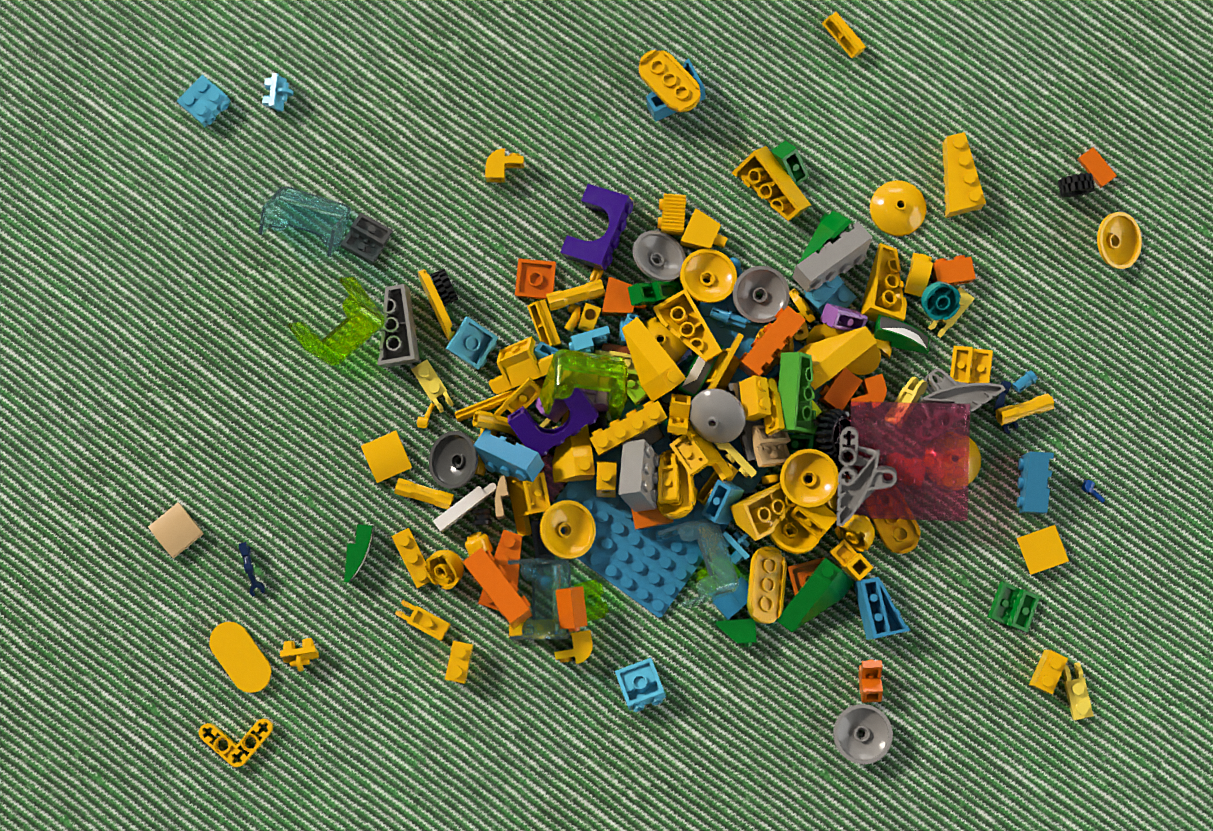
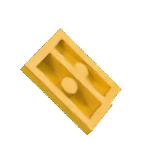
[950,346,993,383]
[361,430,412,483]
[1017,525,1069,575]

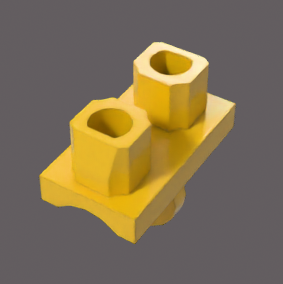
[280,638,319,672]

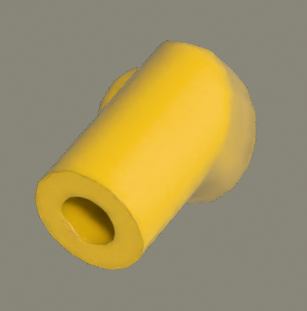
[565,303,581,332]

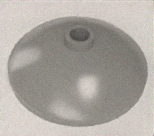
[633,231,686,282]
[733,266,790,323]
[688,389,746,443]
[833,704,893,764]

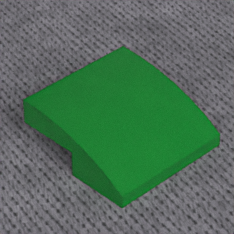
[987,581,1040,633]

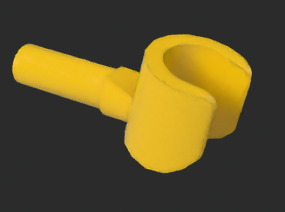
[417,403,435,428]

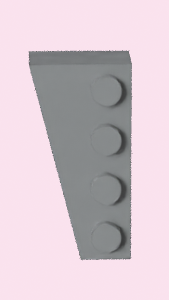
[792,222,873,292]
[377,284,420,368]

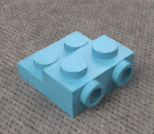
[177,75,230,127]
[803,276,857,316]
[446,316,499,370]
[569,326,610,359]
[615,658,666,712]

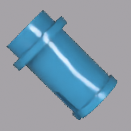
[1012,370,1038,394]

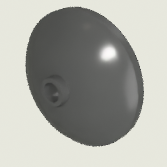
[429,431,478,489]

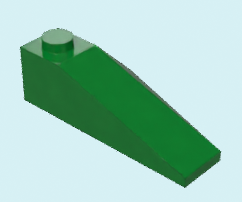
[790,210,852,281]
[776,558,854,633]

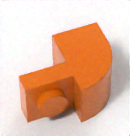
[848,374,887,411]
[859,660,883,703]

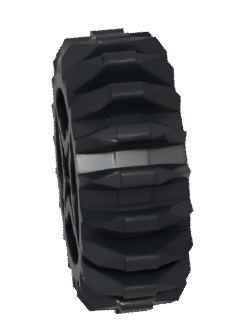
[814,408,855,461]

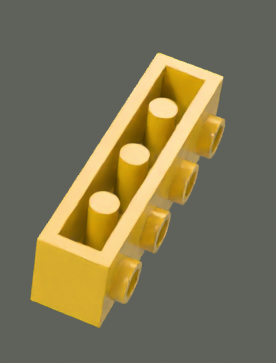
[590,400,668,456]

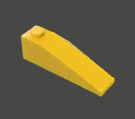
[861,243,907,322]
[652,288,722,362]
[622,317,686,401]
[797,326,877,390]
[552,410,595,483]
[729,483,796,541]

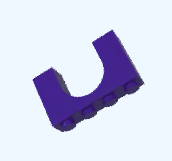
[560,184,633,271]
[507,374,599,457]

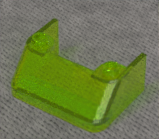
[287,277,385,366]
[539,349,628,421]

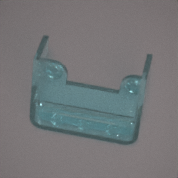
[258,187,351,257]
[658,518,739,609]
[508,559,572,640]

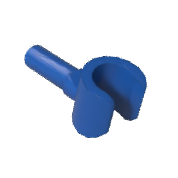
[1082,480,1105,503]

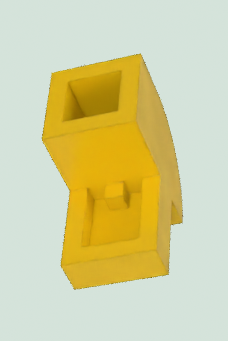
[485,148,524,183]
[904,253,933,297]
[667,394,691,435]
[829,539,874,581]
[554,630,593,664]

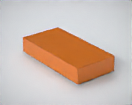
[1077,147,1117,188]

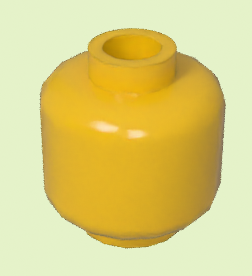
[465,532,493,556]

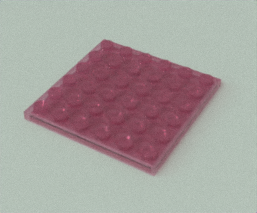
[850,401,970,521]

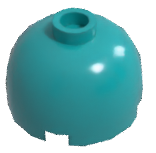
[921,281,961,321]

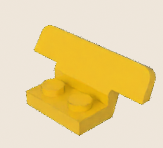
[705,333,744,391]
[489,336,558,394]
[669,418,733,481]
[506,472,551,536]

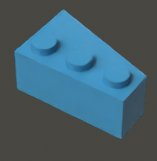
[646,58,706,122]
[473,428,545,482]
[1017,451,1054,514]
[854,577,910,640]

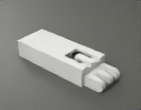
[433,483,497,533]

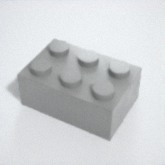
[619,439,660,512]

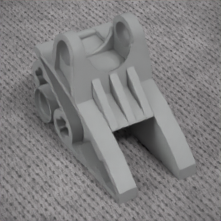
[915,369,1006,442]
[837,426,897,526]

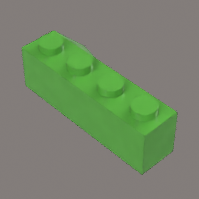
[778,352,817,435]

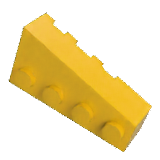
[942,132,986,218]

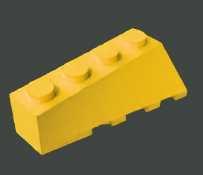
[732,146,811,221]

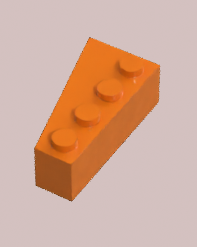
[738,306,806,377]
[478,529,523,611]
[463,547,532,630]

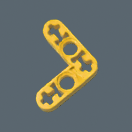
[199,718,274,767]

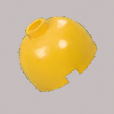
[835,515,875,552]
[425,549,464,589]

